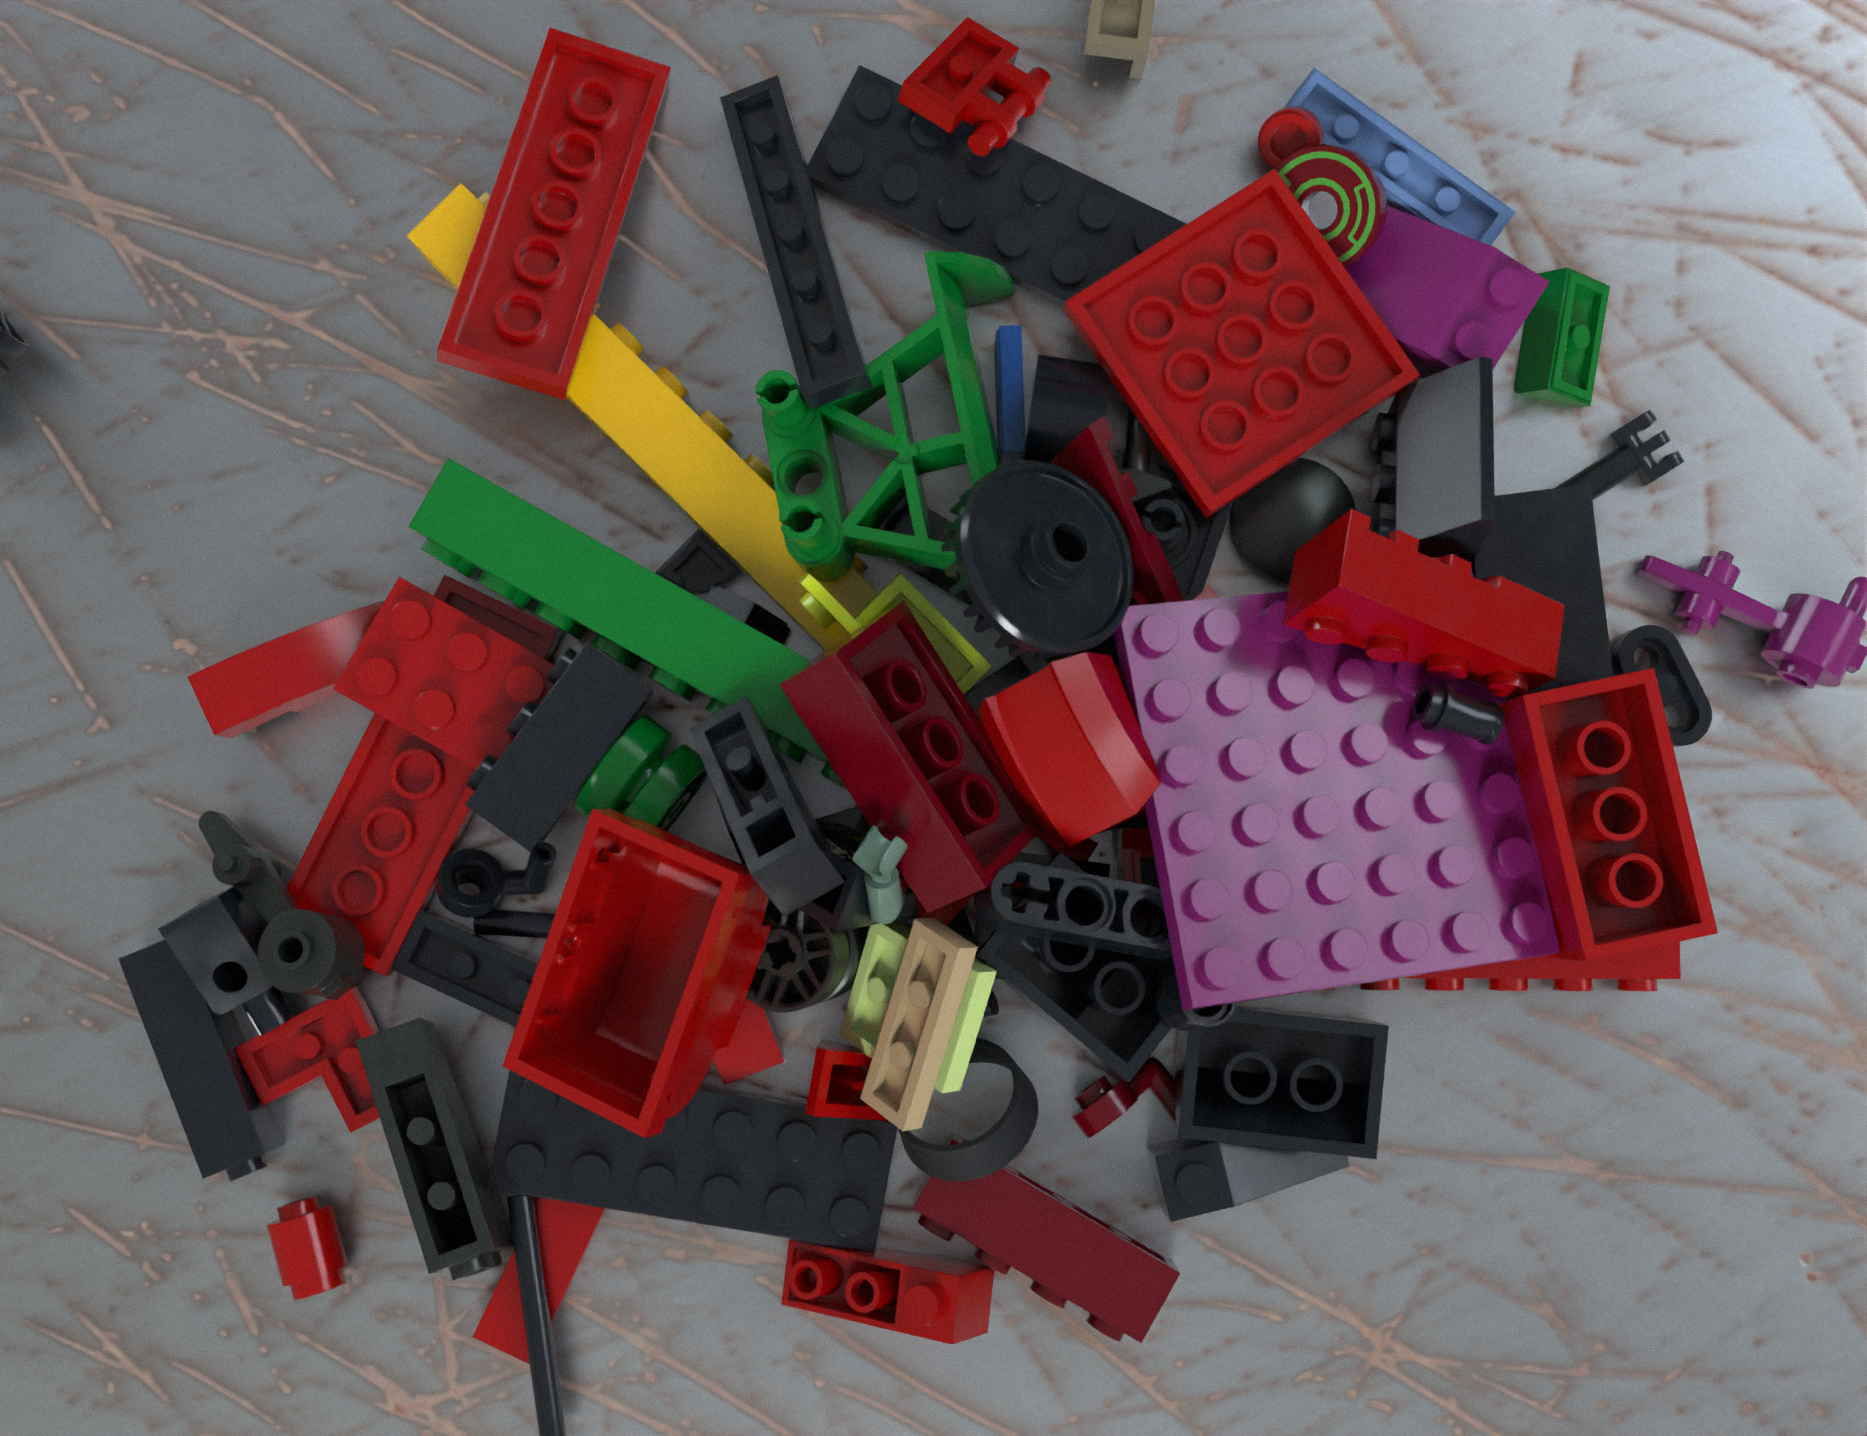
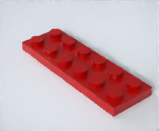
[437,27,671,401]
[287,575,563,976]

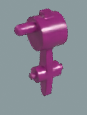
[1638,551,1867,689]

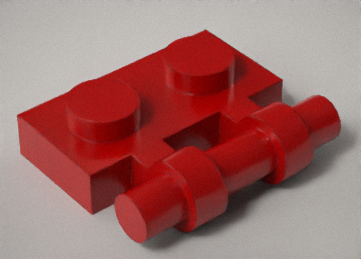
[898,17,1051,157]

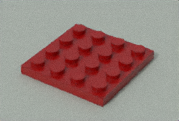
[1063,169,1420,518]

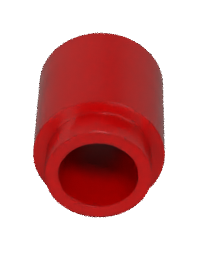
[267,1195,348,1300]

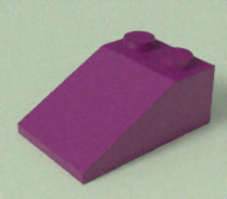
[1346,205,1549,379]

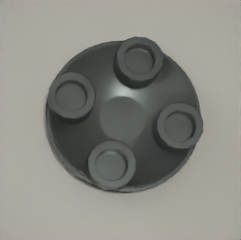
[1231,458,1356,582]

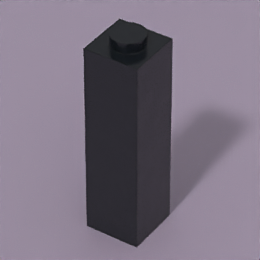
[118,939,285,1182]

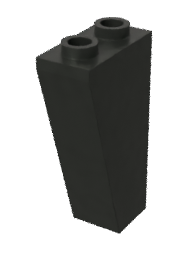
[356,1017,514,1281]

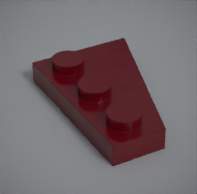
[1049,416,1185,606]

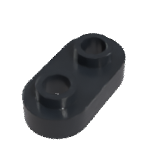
[1611,625,1712,747]

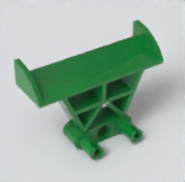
[755,251,1030,654]

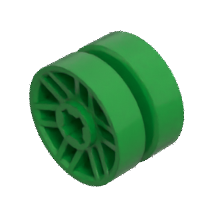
[575,715,708,831]

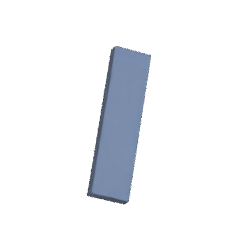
[1284,68,1515,246]

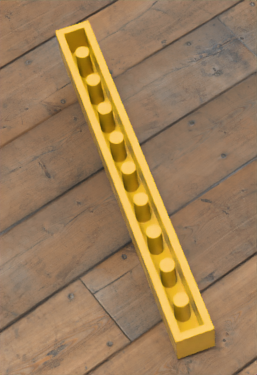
[407,183,878,651]

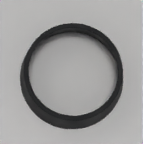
[898,1038,1038,1182]

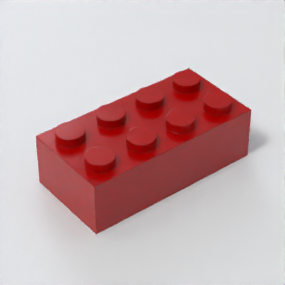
[1500,668,1718,962]

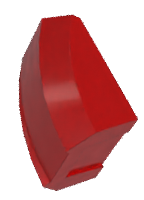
[978,652,1161,847]

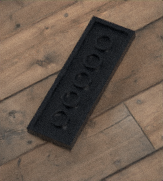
[807,65,1186,307]
[487,1070,897,1252]

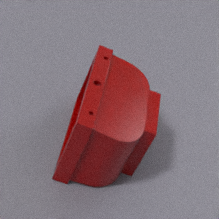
[502,809,772,1138]

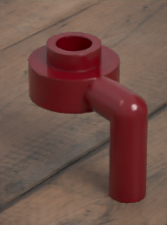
[1072,1057,1176,1138]

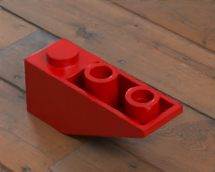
[781,1239,994,1345]

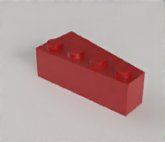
[1283,509,1565,698]

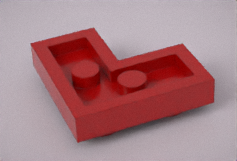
[234,986,380,1133]

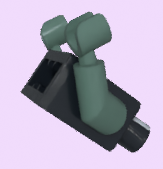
[798,821,908,931]

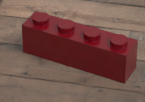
[912,1131,1181,1343]

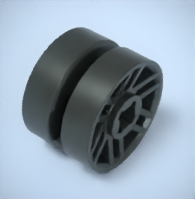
[746,898,868,1013]

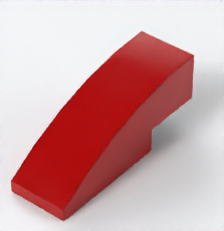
[188,601,384,739]

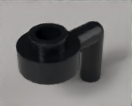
[436,842,557,918]

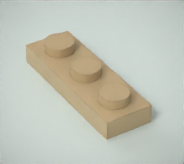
[860,918,978,1131]

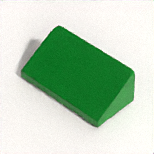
[1514,267,1610,407]

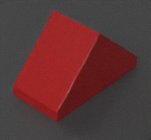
[805,1040,888,1121]

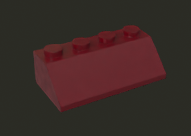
[779,600,1042,913]

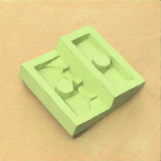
[839,920,997,1093]

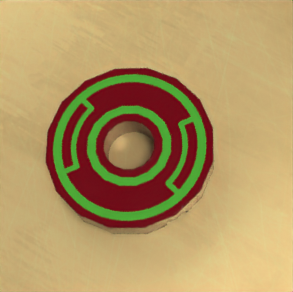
[1276,145,1387,269]

